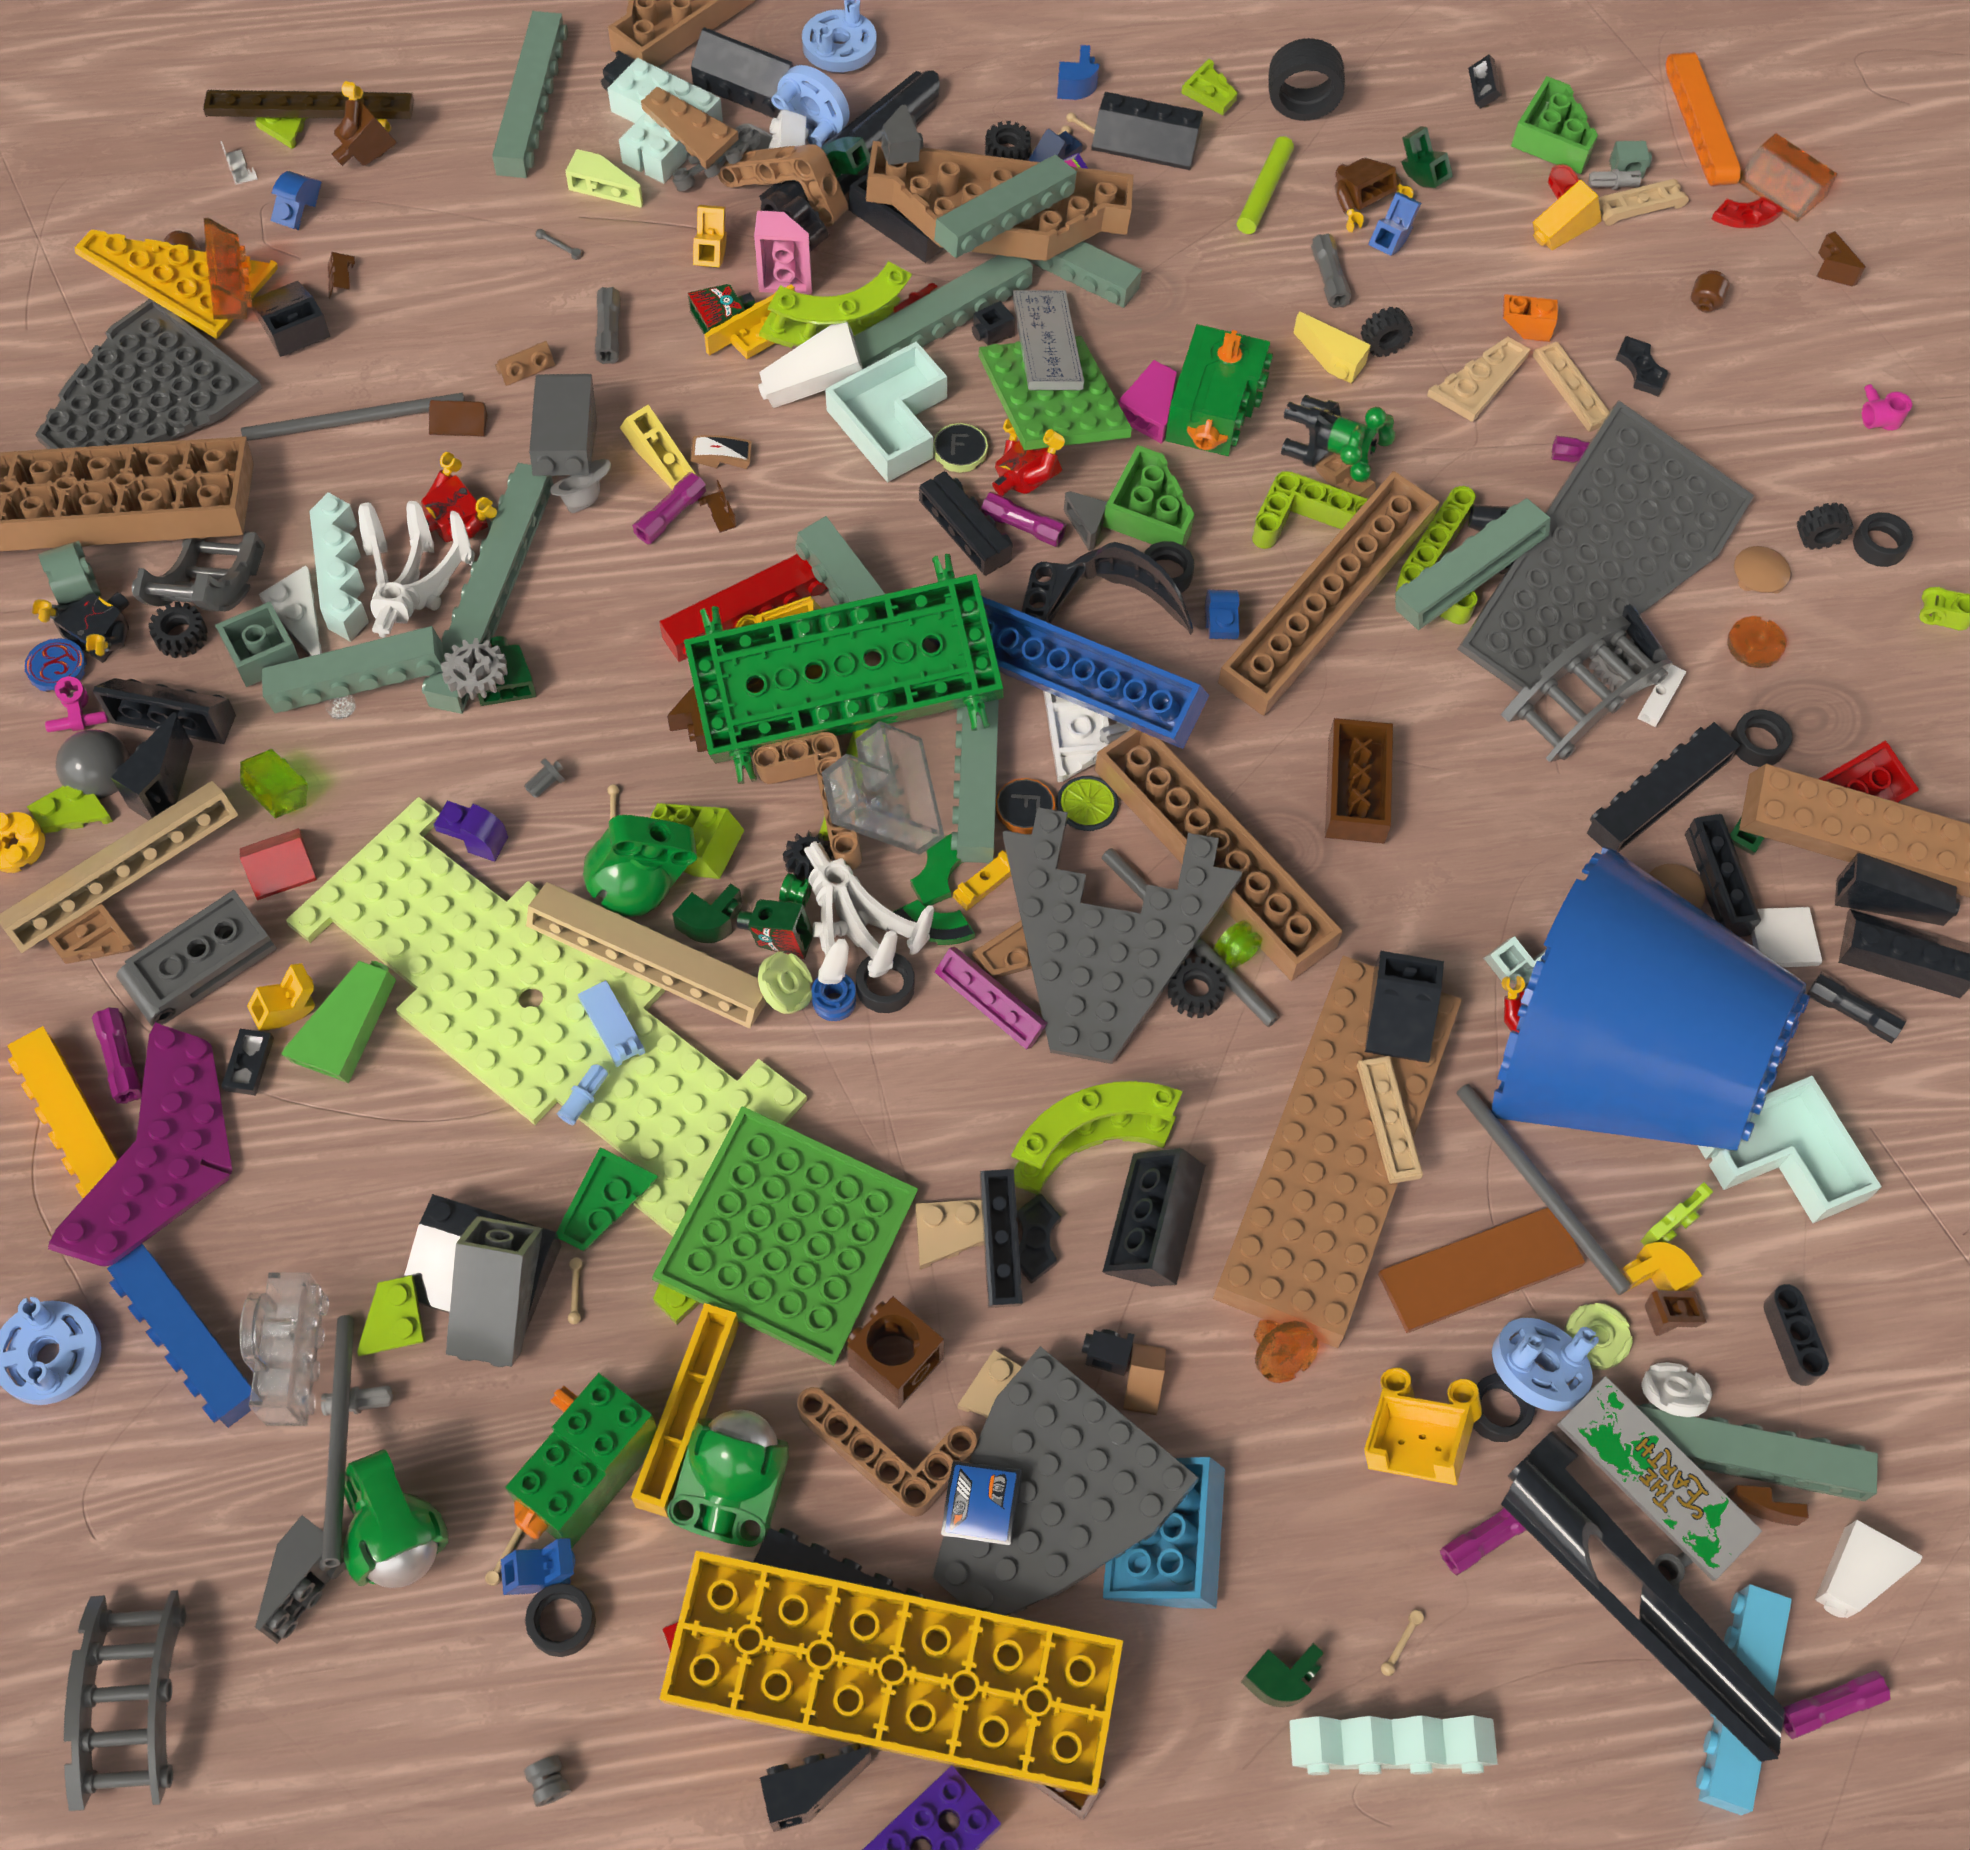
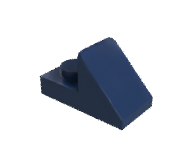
[1028,128,1083,162]

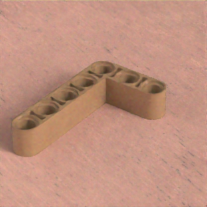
[753,732,862,870]
[797,1387,977,1517]

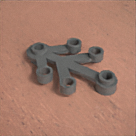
[673,128,761,191]

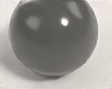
[56,729,131,799]

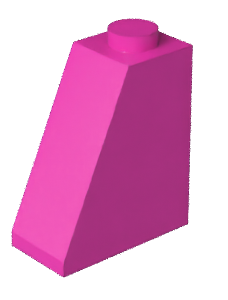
[1118,360,1177,444]

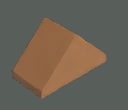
[1123,1343,1166,1415]

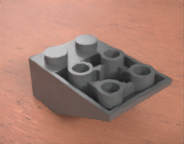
[255,1515,346,1644]

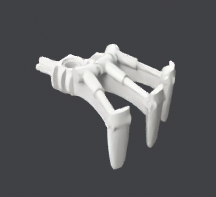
[358,501,475,638]
[804,841,934,984]

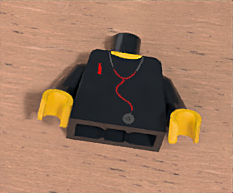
[32,592,130,663]

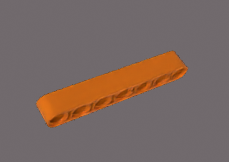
[1666,52,1740,186]

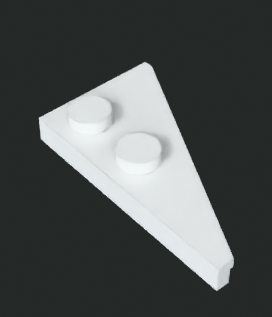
[259,565,322,657]

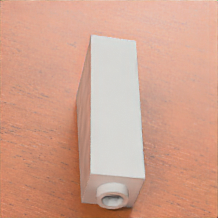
[758,322,863,408]

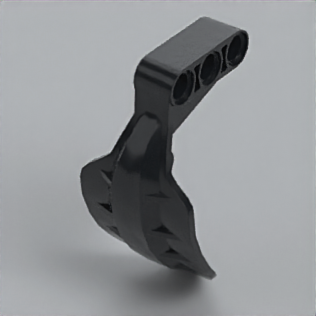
[1021,542,1193,635]

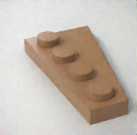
[641,86,739,170]

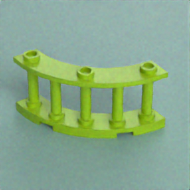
[758,261,912,348]
[1011,1081,1183,1195]

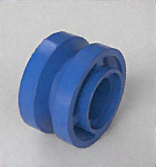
[812,974,856,1021]

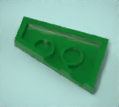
[556,1147,660,1251]

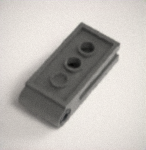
[116,890,277,1026]

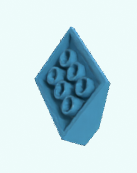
[1103,1457,1225,1609]

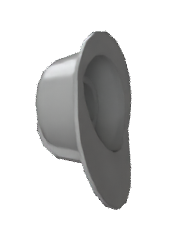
[550,459,611,513]

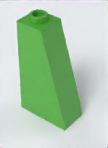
[281,961,396,1083]

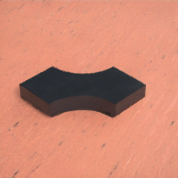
[1615,335,1668,397]
[1017,1193,1061,1284]

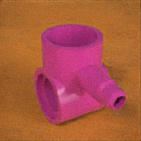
[1862,384,1912,431]

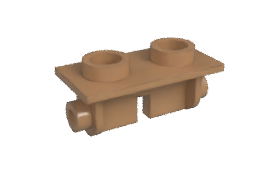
[495,341,555,386]

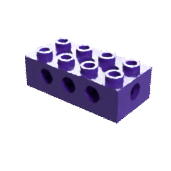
[862,1765,1002,1850]

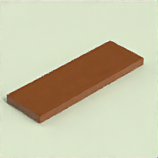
[1378,1207,1585,1333]

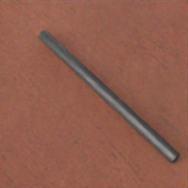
[241,392,465,441]
[1102,848,1279,1027]
[1456,1084,1632,1295]
[321,1315,354,1568]

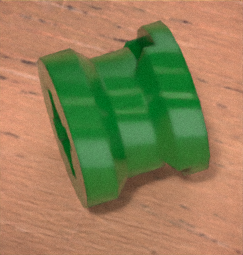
[779,873,812,908]

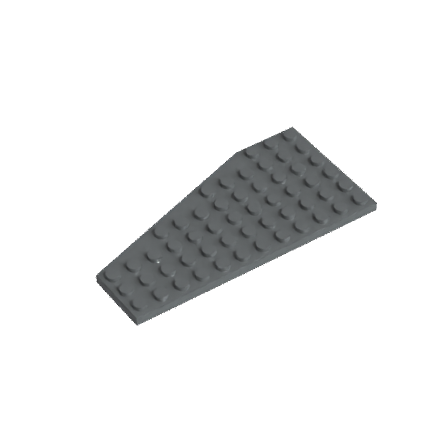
[1457,400,1754,693]

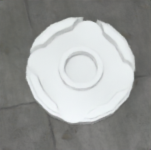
[1641,1362,1712,1417]

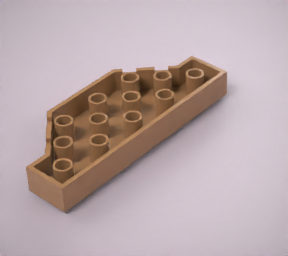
[608,0,756,67]
[866,141,1133,261]

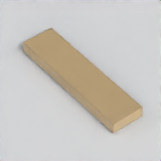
[1533,341,1610,432]
[1357,1056,1423,1184]

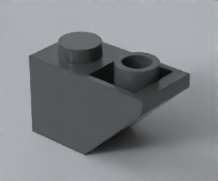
[881,105,923,165]

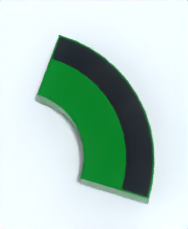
[893,899,975,945]

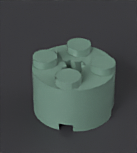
[38,541,101,605]

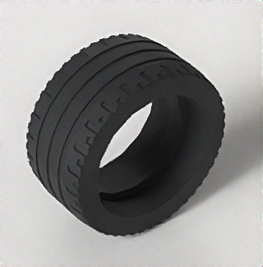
[1268,38,1345,121]

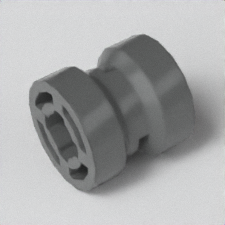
[524,1755,571,1807]

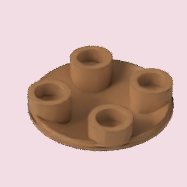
[1734,546,1790,594]
[1649,864,1705,909]

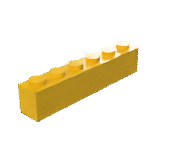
[7,1026,119,1198]
[631,1303,739,1518]

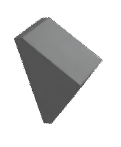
[1064,491,1107,551]

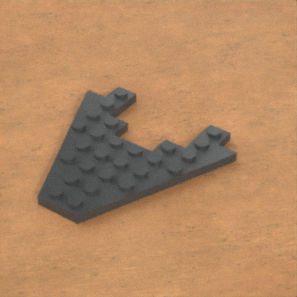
[1003,807,1242,1064]

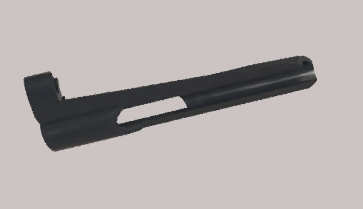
[759,70,940,252]
[1501,1430,1784,1762]

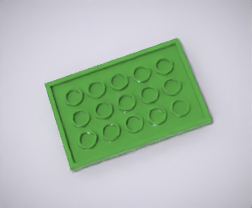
[978,336,1132,450]

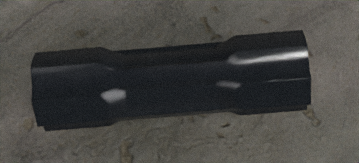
[1807,972,1906,1044]

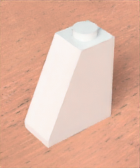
[1815,1520,1923,1618]

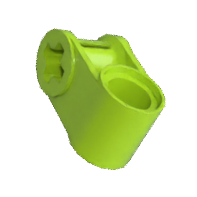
[1919,587,1970,631]

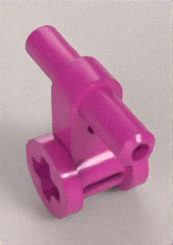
[45,676,109,733]

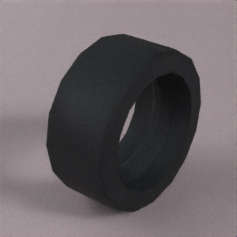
[1853,512,1913,567]
[1144,541,1194,593]
[1731,709,1792,767]
[856,953,915,1013]
[1473,1373,1535,1442]
[525,1583,596,1657]

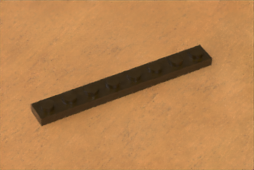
[203,90,414,119]

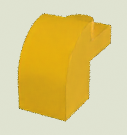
[693,205,727,267]
[247,963,315,1031]
[1622,1242,1702,1292]

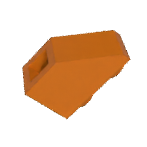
[1503,294,1558,342]

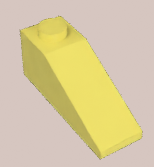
[1294,312,1371,384]
[620,405,696,490]

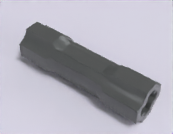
[1311,233,1352,308]
[595,287,621,364]

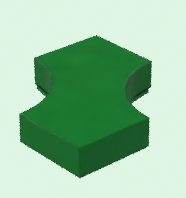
[910,833,964,907]

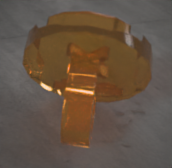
[1254,1319,1319,1383]

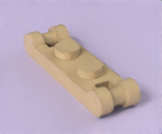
[1599,179,1689,226]

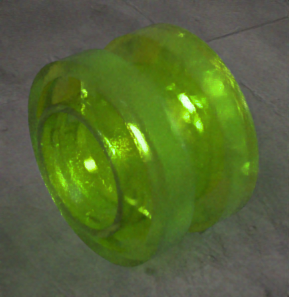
[1214,920,1263,968]

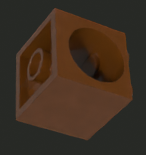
[847,1296,944,1409]

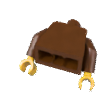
[331,81,397,166]
[1335,158,1413,233]

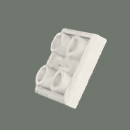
[1751,907,1822,967]

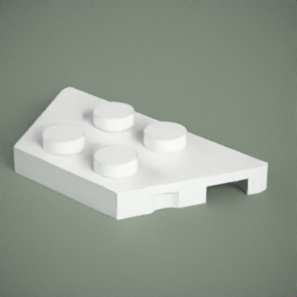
[1043,691,1109,782]

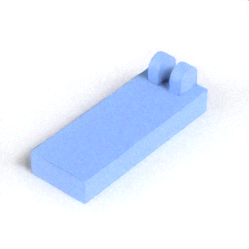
[578,980,645,1067]

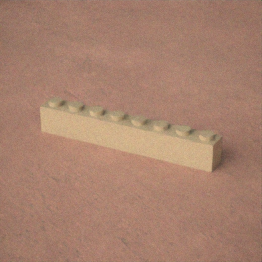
[0,781,238,953]
[526,882,767,1029]

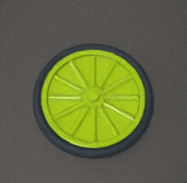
[1056,776,1119,831]

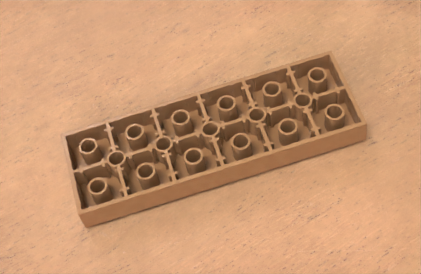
[0,436,254,552]
[1213,956,1462,1348]

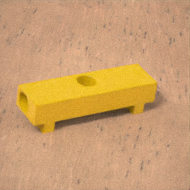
[953,850,1011,911]

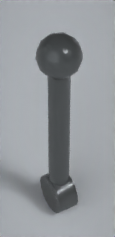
[535,229,582,260]

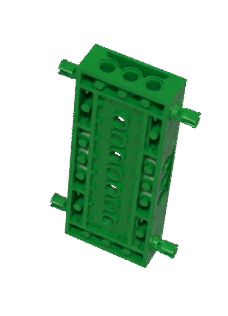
[684,554,1004,784]

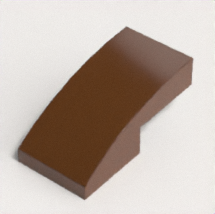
[1726,1485,1809,1526]

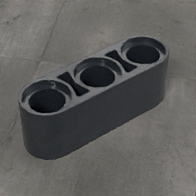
[1763,1284,1829,1386]

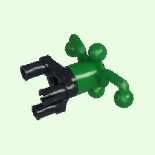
[1281,395,1395,482]

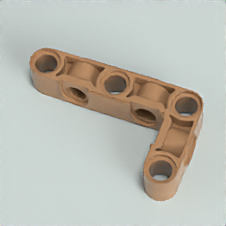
[717,144,848,227]

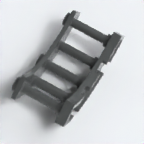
[132,532,265,612]
[1501,616,1673,762]
[64,1590,186,1811]

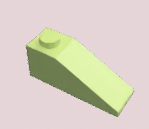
[565,149,643,208]

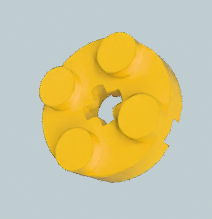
[0,812,45,873]

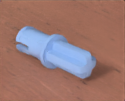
[557,1064,608,1125]

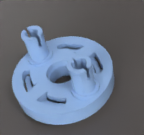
[802,0,877,72]
[771,65,850,147]
[0,1297,101,1405]
[1492,1318,1599,1412]

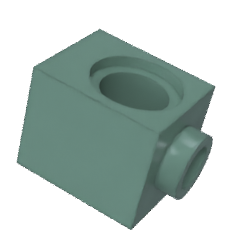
[1609,141,1652,179]

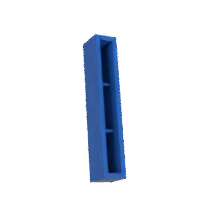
[107,1244,263,1428]

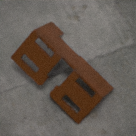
[328,252,355,298]
[698,480,736,533]

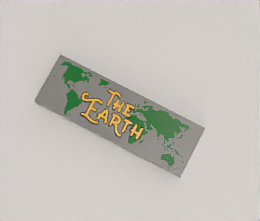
[1557,1376,1762,1581]

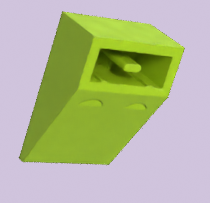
[650,803,744,879]

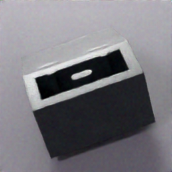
[248,281,331,357]
[111,712,193,821]
[1365,951,1444,1063]
[760,1743,872,1832]

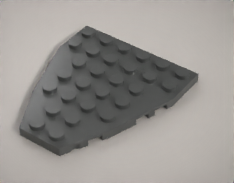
[35,299,262,449]
[933,1346,1199,1616]

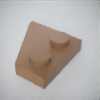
[46,903,135,964]

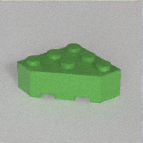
[1511,76,1598,174]
[1103,445,1194,547]

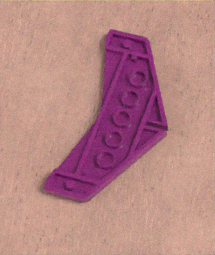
[48,1023,232,1266]

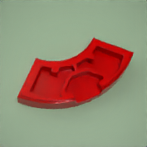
[1711,196,1784,228]

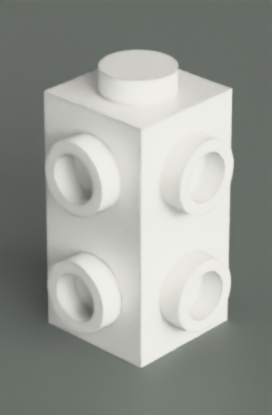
[769,109,809,148]

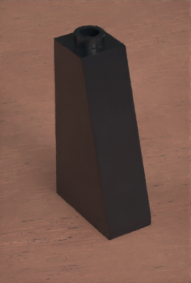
[1835,853,1960,926]

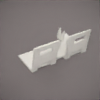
[221,141,257,185]

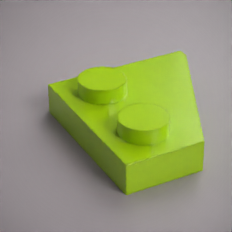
[26,786,113,833]
[357,1275,425,1357]

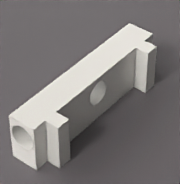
[1638,664,1687,727]

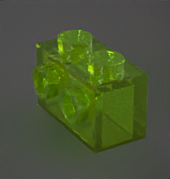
[240,749,308,819]

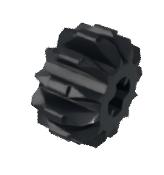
[783,831,835,879]

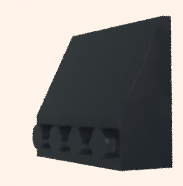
[404,1194,562,1334]

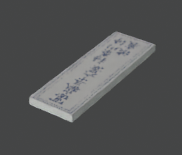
[1013,290,1084,390]

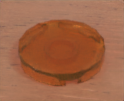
[1727,616,1787,669]

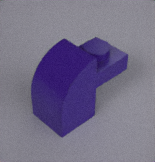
[434,800,508,862]

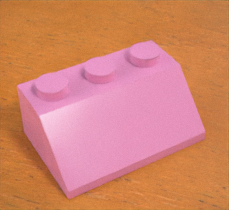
[754,211,812,295]

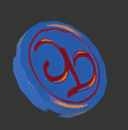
[25,638,87,692]

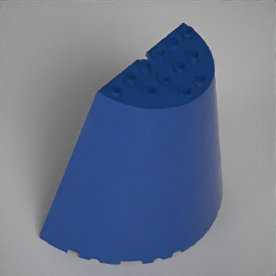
[1491,847,1810,1151]

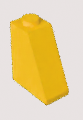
[1532,180,1602,250]

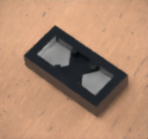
[1468,54,1502,109]
[222,1028,274,1096]

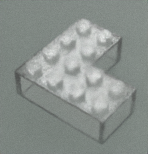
[822,721,945,855]

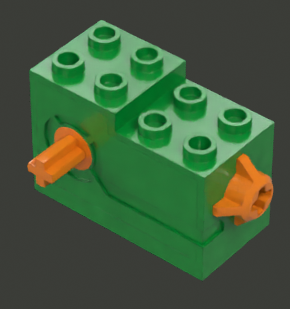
[1165,324,1273,456]
[505,1372,657,1549]

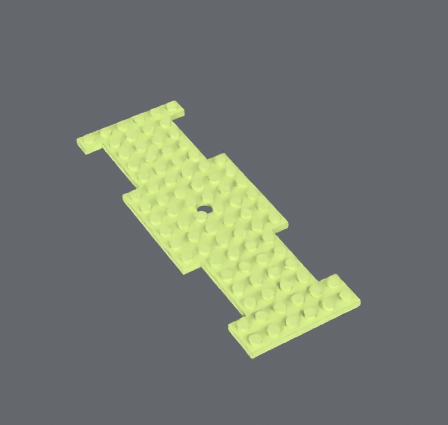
[286,797,807,1236]

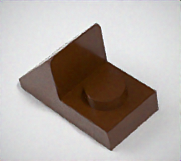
[1817,231,1866,287]
[667,686,708,752]
[1645,1290,1707,1336]

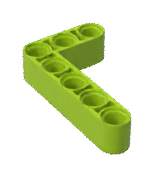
[1252,471,1368,549]
[1396,486,1478,625]

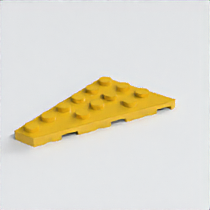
[75,229,278,339]

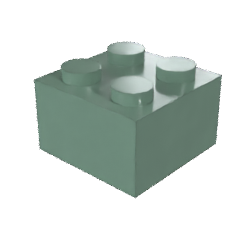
[215,601,299,687]

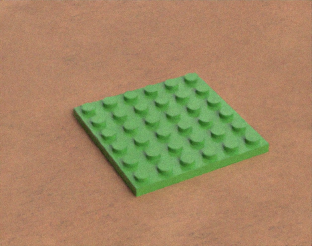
[652,1106,918,1366]

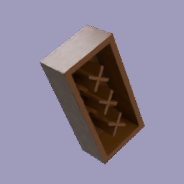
[1325,718,1393,844]

